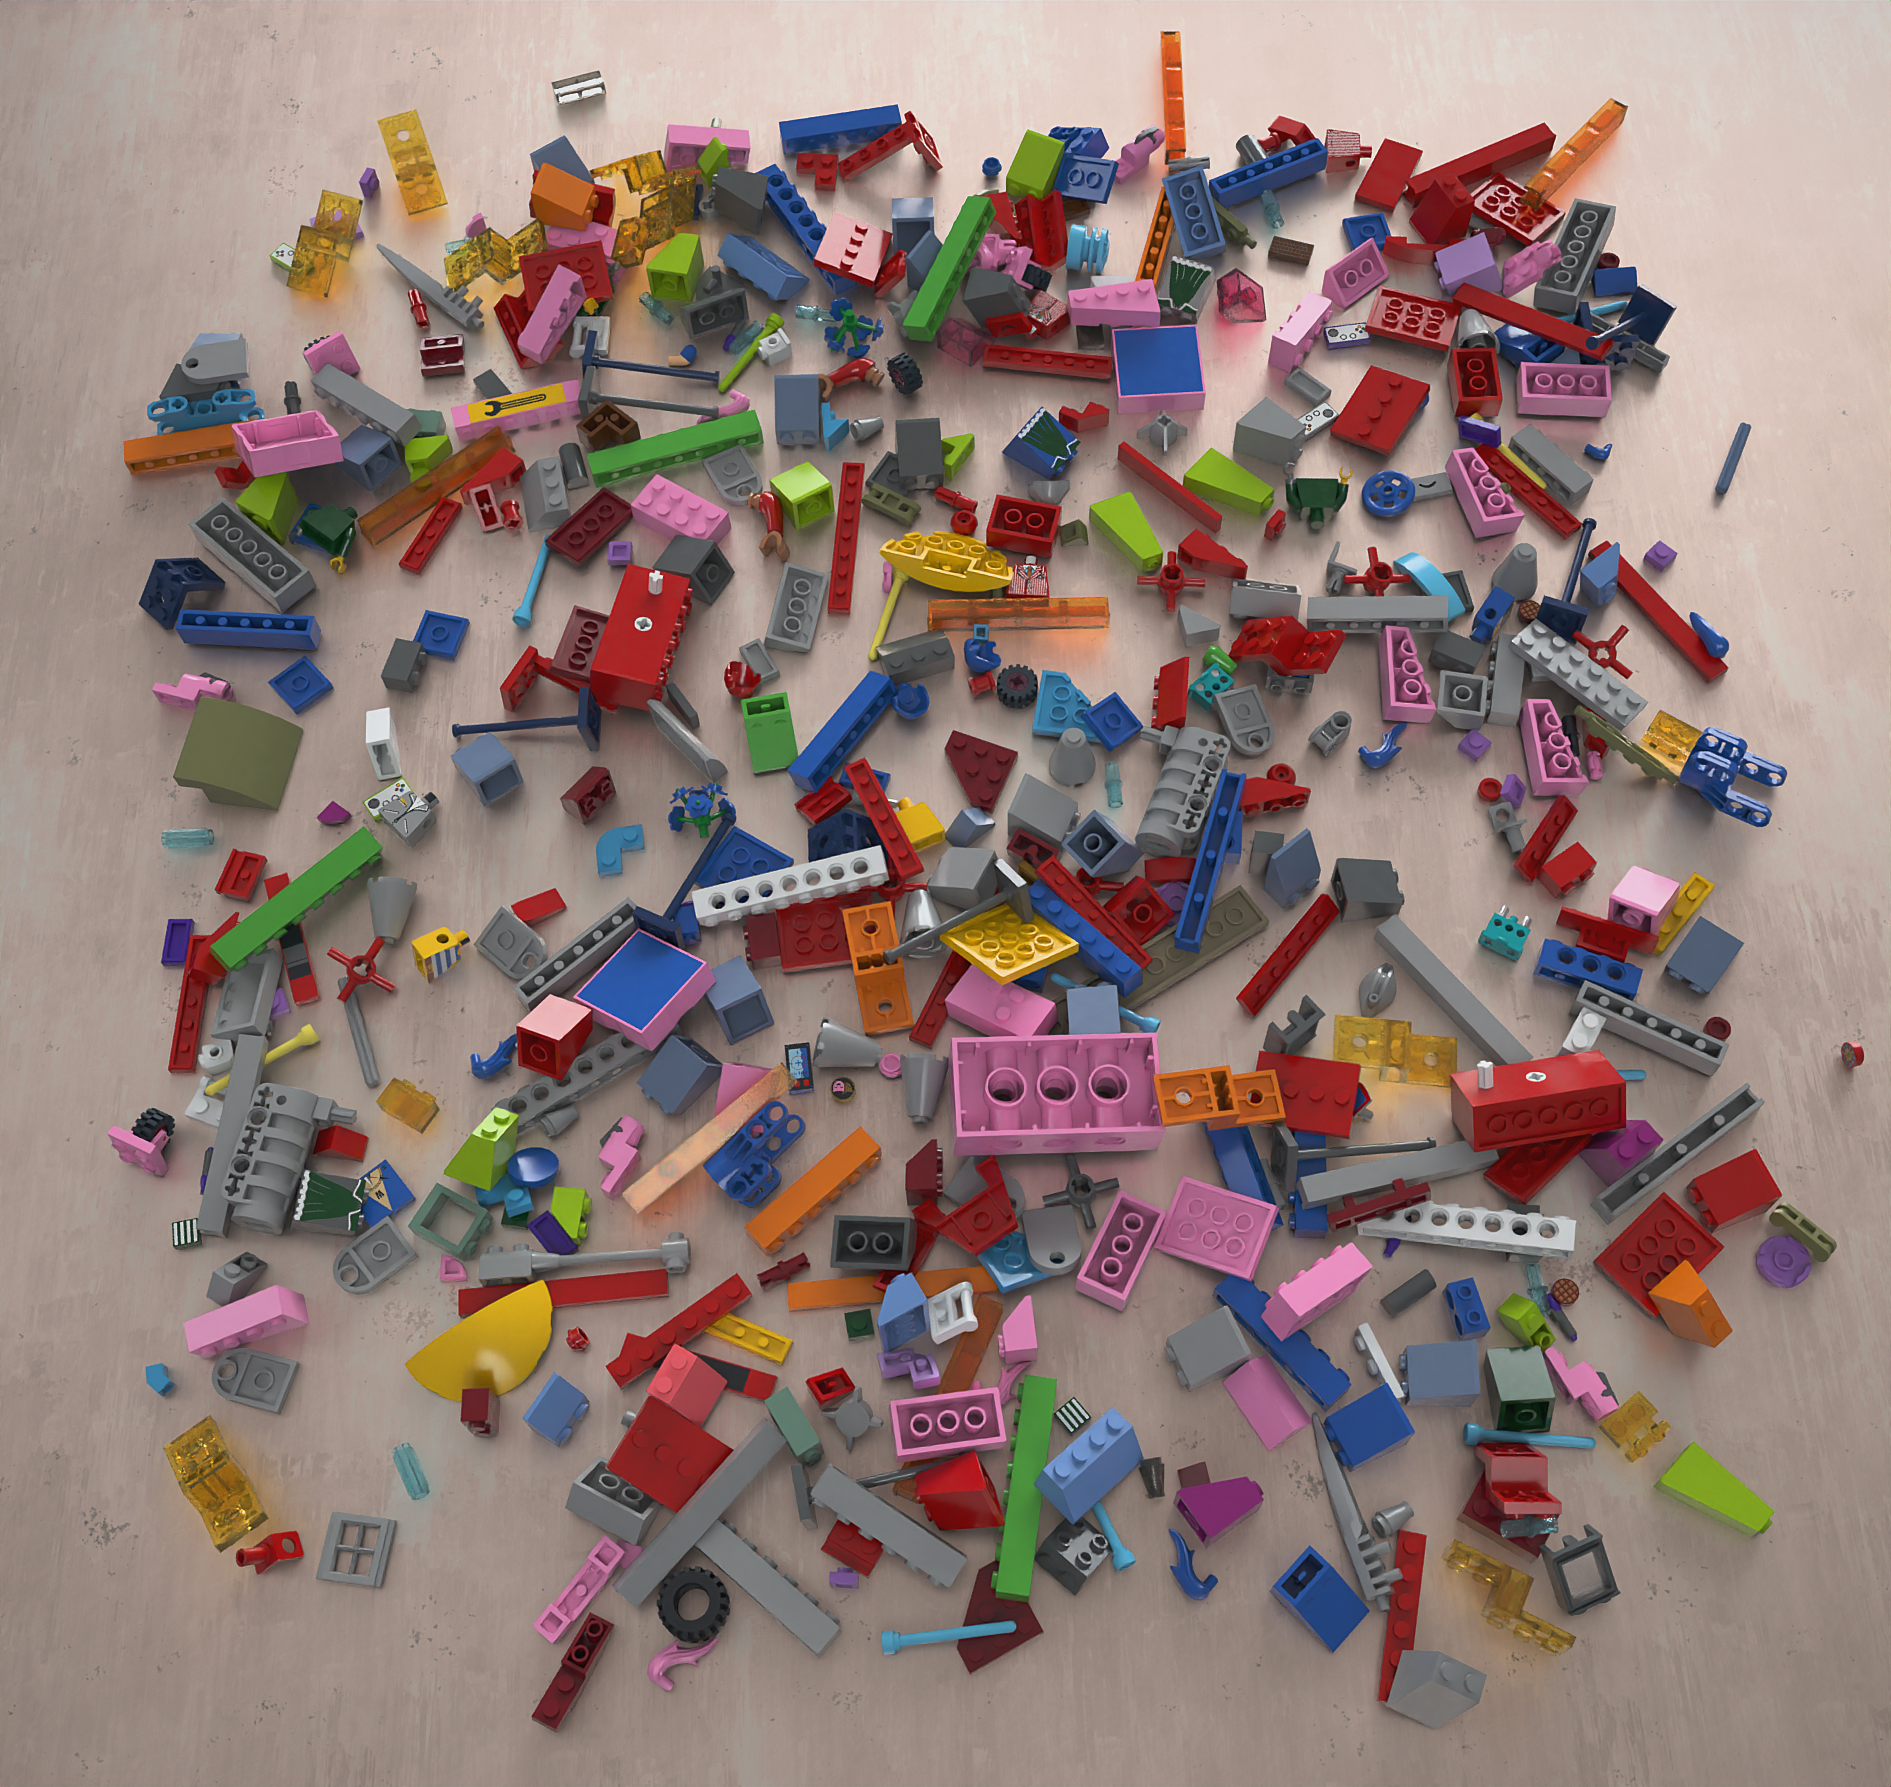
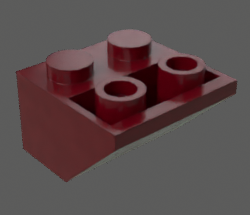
[560,766,616,825]
[905,1139,943,1205]

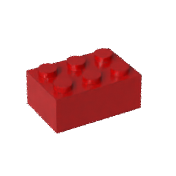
[1447,348,1503,417]
[986,494,1062,558]

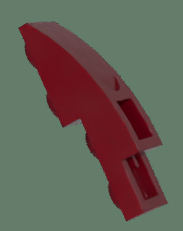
[531,1612,614,1733]

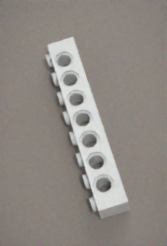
[691,845,889,927]
[1357,1195,1576,1260]

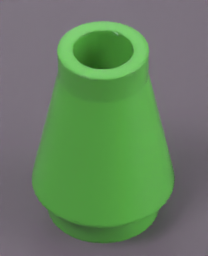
[1202,645,1238,676]

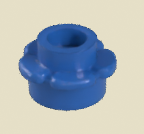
[982,157,1002,177]

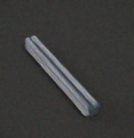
[1715,422,1752,494]

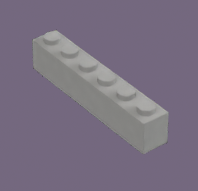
[310,363,422,446]
[1307,595,1448,633]
[512,897,637,1012]
[1570,980,1729,1076]
[810,1463,968,1588]
[694,1519,842,1658]

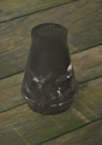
[1138,1457,1165,1499]

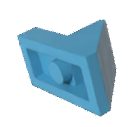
[821,402,850,451]

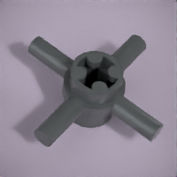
[1042,1154,1119,1230]

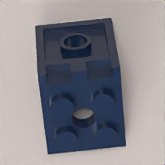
[1572,302,1640,371]
[139,557,226,630]
[807,808,888,866]

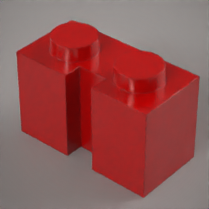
[1536,842,1597,898]

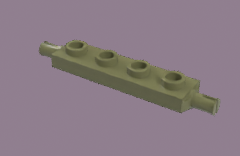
[1212,197,1257,249]
[1574,705,1679,785]

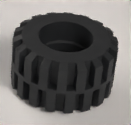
[657,1566,730,1643]

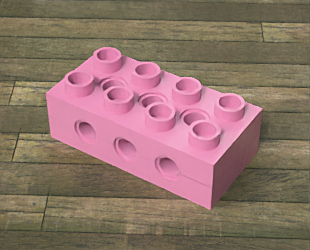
[948,1033,1166,1156]

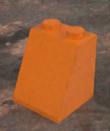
[530,163,599,231]
[1648,1260,1733,1348]

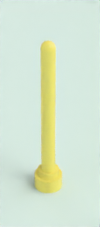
[1470,413,1547,490]
[868,566,909,661]
[205,1024,319,1096]

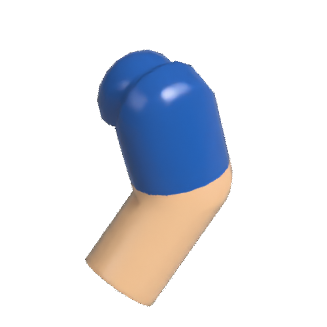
[668,345,697,366]

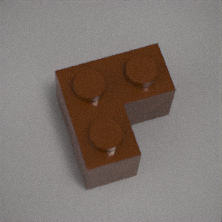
[576,400,641,452]

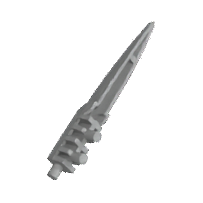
[377,243,484,329]
[1312,1411,1403,1613]

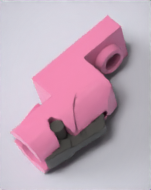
[1114,124,1165,185]
[152,672,233,711]
[598,1115,645,1200]
[1542,1347,1619,1422]

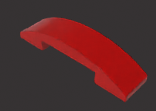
[1383,236,1466,265]
[872,1213,945,1293]

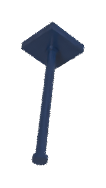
[1586,284,1678,350]
[582,330,720,384]
[1535,518,1597,645]
[452,687,602,751]
[632,813,736,951]

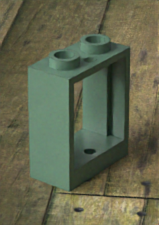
[408,1183,493,1262]
[764,1387,825,1467]

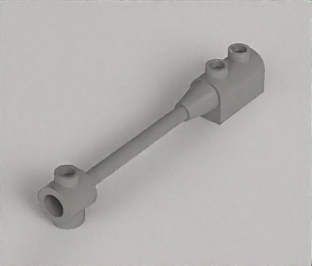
[478,1232,691,1287]

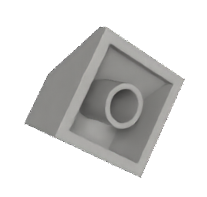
[1437,670,1488,731]

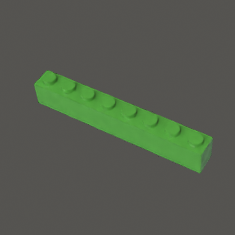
[902,196,996,342]
[586,410,764,488]
[209,826,383,973]
[991,1375,1057,1603]

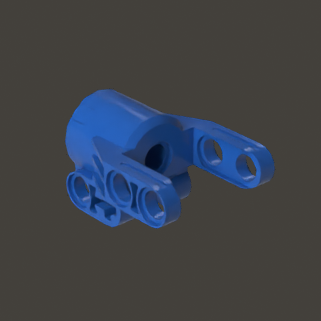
[1678,727,1787,827]
[703,1101,806,1208]

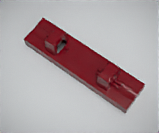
[1327,1177,1431,1233]

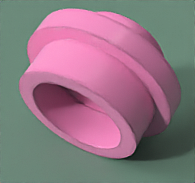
[879,1053,901,1078]

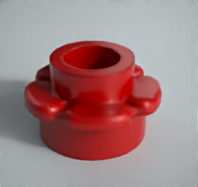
[566,1327,590,1351]

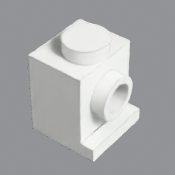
[757,328,792,366]
[199,1039,237,1076]

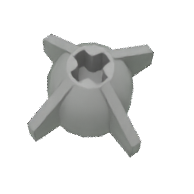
[887,290,918,338]
[1137,410,1188,456]
[1028,480,1070,506]
[821,1386,884,1450]

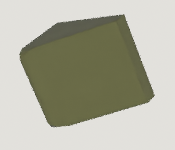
[1060,519,1088,547]

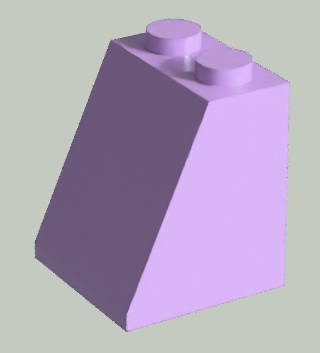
[1434,232,1503,297]

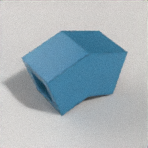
[973,623,989,644]
[145,1363,176,1397]

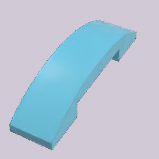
[1393,552,1465,621]

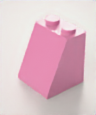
[1607,866,1680,936]
[713,1062,781,1136]

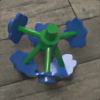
[824,298,884,358]
[668,782,736,838]

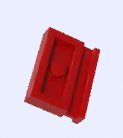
[874,249,907,298]
[794,777,852,826]
[214,848,268,901]
[821,1519,884,1579]

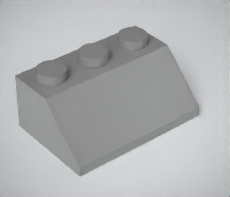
[520,456,571,532]
[1229,578,1302,621]
[565,1456,663,1546]

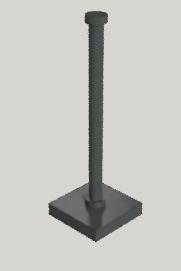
[578,366,719,420]
[883,858,1034,964]
[1270,1121,1436,1192]
[791,1452,964,1531]

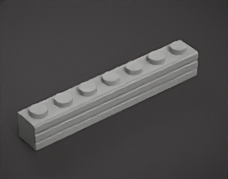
[1590,312,1670,373]

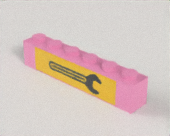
[451,379,581,441]

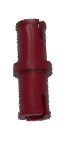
[756,1252,811,1290]

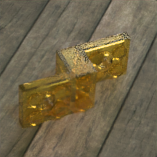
[377,109,448,215]
[590,150,701,196]
[637,167,697,252]
[286,190,363,298]
[444,218,549,292]
[1332,1015,1457,1088]
[163,1415,269,1553]
[1441,1539,1576,1656]

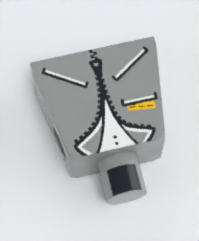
[378,791,439,849]

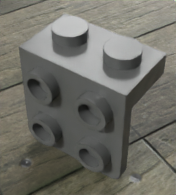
[1034,1517,1112,1596]

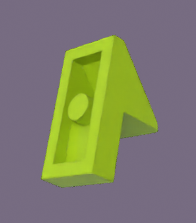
[941,433,975,479]

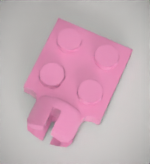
[966,234,1017,273]
[1503,240,1562,298]

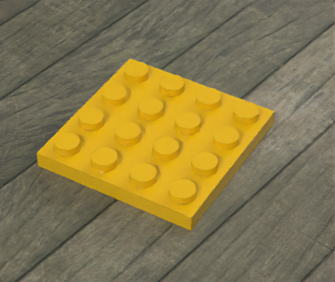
[939,904,1079,985]

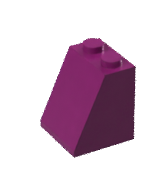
[1578,1120,1664,1187]
[1173,1476,1264,1549]

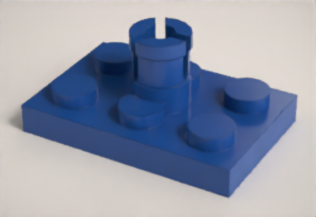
[1052,153,1119,204]

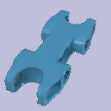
[147,388,265,435]

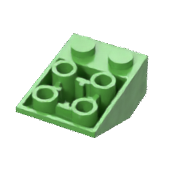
[741,692,798,773]

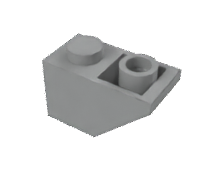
[206,1252,267,1307]

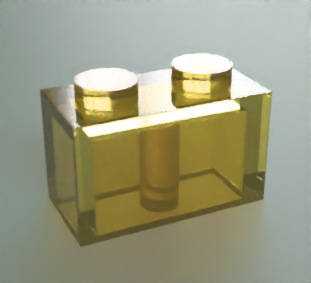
[611,216,652,268]
[376,1077,440,1134]

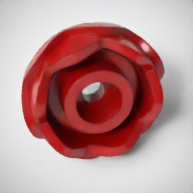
[950,510,978,536]
[1266,763,1296,785]

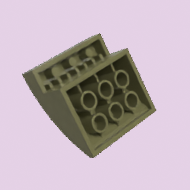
[173,696,303,811]

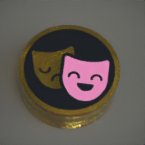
[830,1077,856,1103]

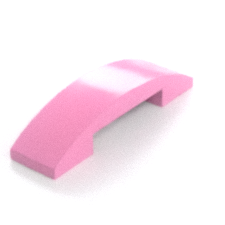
[532,1535,626,1644]

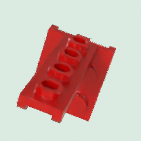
[838,110,943,182]
[500,645,619,712]

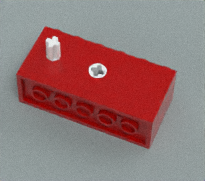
[590,564,693,712]
[1450,1050,1626,1153]

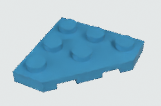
[1032,670,1101,743]
[977,1231,1064,1294]

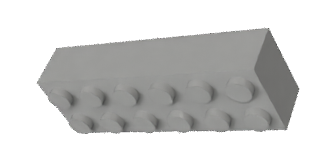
[1533,198,1616,314]
[189,497,316,613]

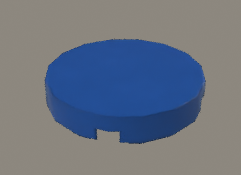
[507,1147,559,1188]

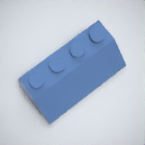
[1162,165,1226,259]
[717,233,810,301]
[877,1273,931,1353]
[1034,1407,1144,1525]

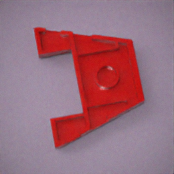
[911,1154,1019,1257]

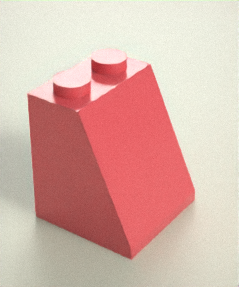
[646,1343,728,1428]

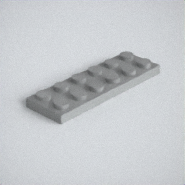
[1508,619,1648,732]

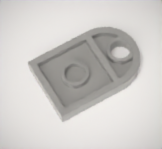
[181,338,250,384]
[702,444,763,506]
[1212,684,1275,756]
[473,906,547,979]
[943,1155,1026,1220]
[1021,1204,1081,1275]
[333,1216,419,1295]
[212,1347,300,1415]

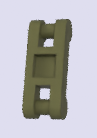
[861,483,921,527]
[1769,1202,1837,1262]

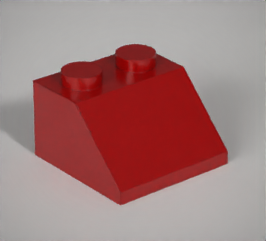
[1103,875,1175,946]

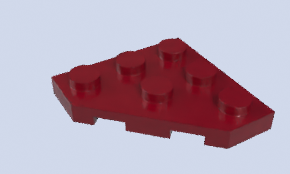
[944,730,1018,814]
[957,1560,1044,1675]

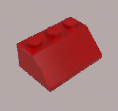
[1151,656,1190,732]

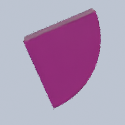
[317,801,352,825]

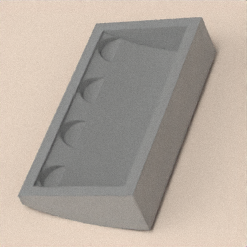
[647,699,728,783]
[211,948,283,1040]

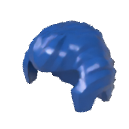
[964,638,1001,672]
[891,682,930,720]

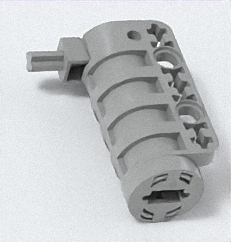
[1135,725,1231,858]
[221,1083,357,1234]

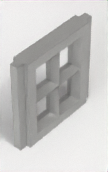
[316,1512,397,1588]

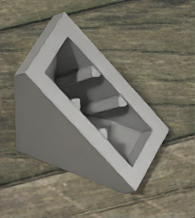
[1177,604,1221,647]

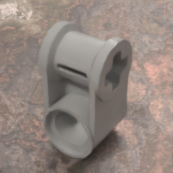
[1308,711,1352,756]

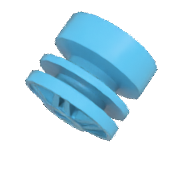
[1066,224,1110,274]

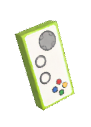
[269,242,315,278]
[362,777,415,822]

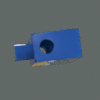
[1469,586,1515,644]

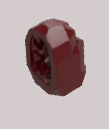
[1470,228,1506,251]

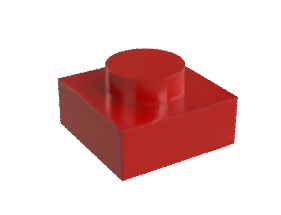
[1264,509,1286,541]

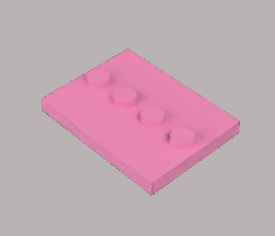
[1154,1176,1279,1282]

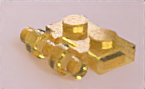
[1641,710,1702,762]
[1599,1391,1671,1463]

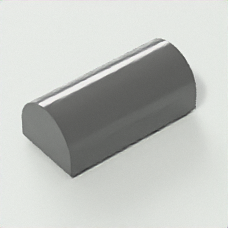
[1235,134,1268,165]
[558,443,590,489]
[1380,1269,1437,1317]

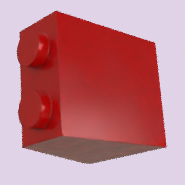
[1409,172,1475,245]
[516,995,593,1081]
[1686,1149,1782,1233]
[914,1450,1005,1531]

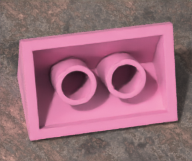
[1322,238,1390,308]
[1222,1354,1313,1452]

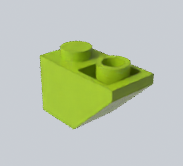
[697,136,731,189]
[405,435,453,474]
[550,1187,592,1246]
[1496,1293,1556,1353]

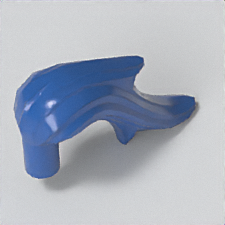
[1689,612,1729,659]
[1358,723,1408,768]
[470,1033,517,1079]
[1169,1529,1218,1600]

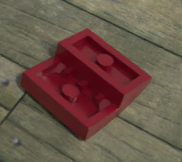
[420,334,465,377]

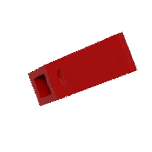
[982,192,1022,248]
[460,447,526,505]
[1177,528,1248,579]
[1239,777,1311,817]
[187,912,240,986]

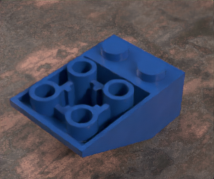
[1047,126,1110,159]
[1494,324,1565,368]
[1269,1545,1370,1653]

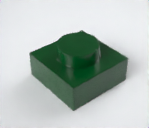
[501,1207,532,1230]
[844,1309,875,1341]

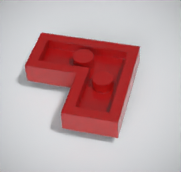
[796,153,839,191]

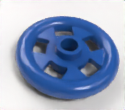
[1361,470,1415,517]

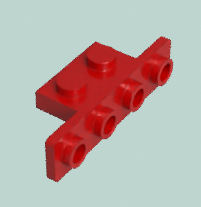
[1556,906,1659,963]

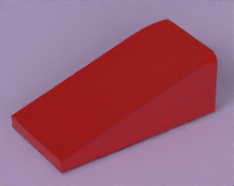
[511,888,567,928]

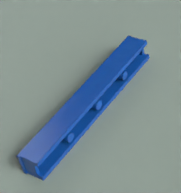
[1174,768,1247,954]

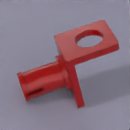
[236,1531,304,1574]

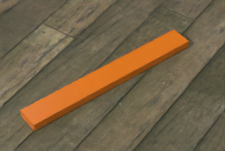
[787,1266,998,1311]

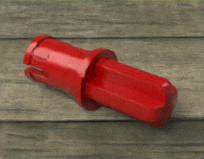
[408,289,430,329]
[934,486,978,514]

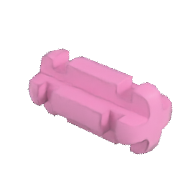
[1586,751,1604,780]

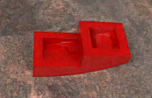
[1144,857,1196,885]

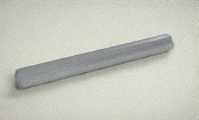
[338,976,380,1087]

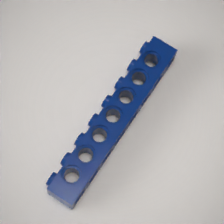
[756,164,857,295]

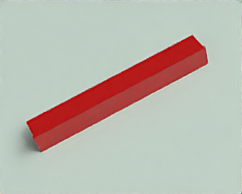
[1403,122,1557,208]

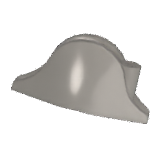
[1359,963,1397,1020]

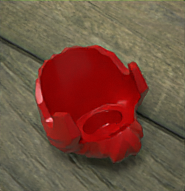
[724,661,761,699]

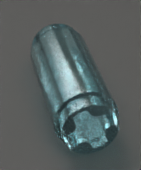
[161,828,214,848]
[392,1443,430,1500]

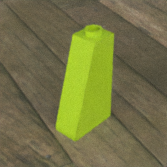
[1183,447,1274,516]
[1089,491,1164,572]
[1653,1441,1775,1537]

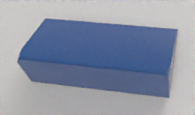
[1591,266,1638,297]

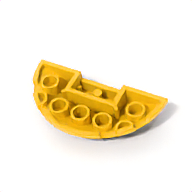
[879,531,1013,592]
[405,1280,553,1402]

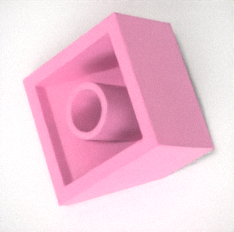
[998,1295,1038,1365]

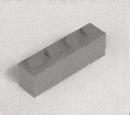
[1508,424,1594,506]
[1485,633,1525,727]

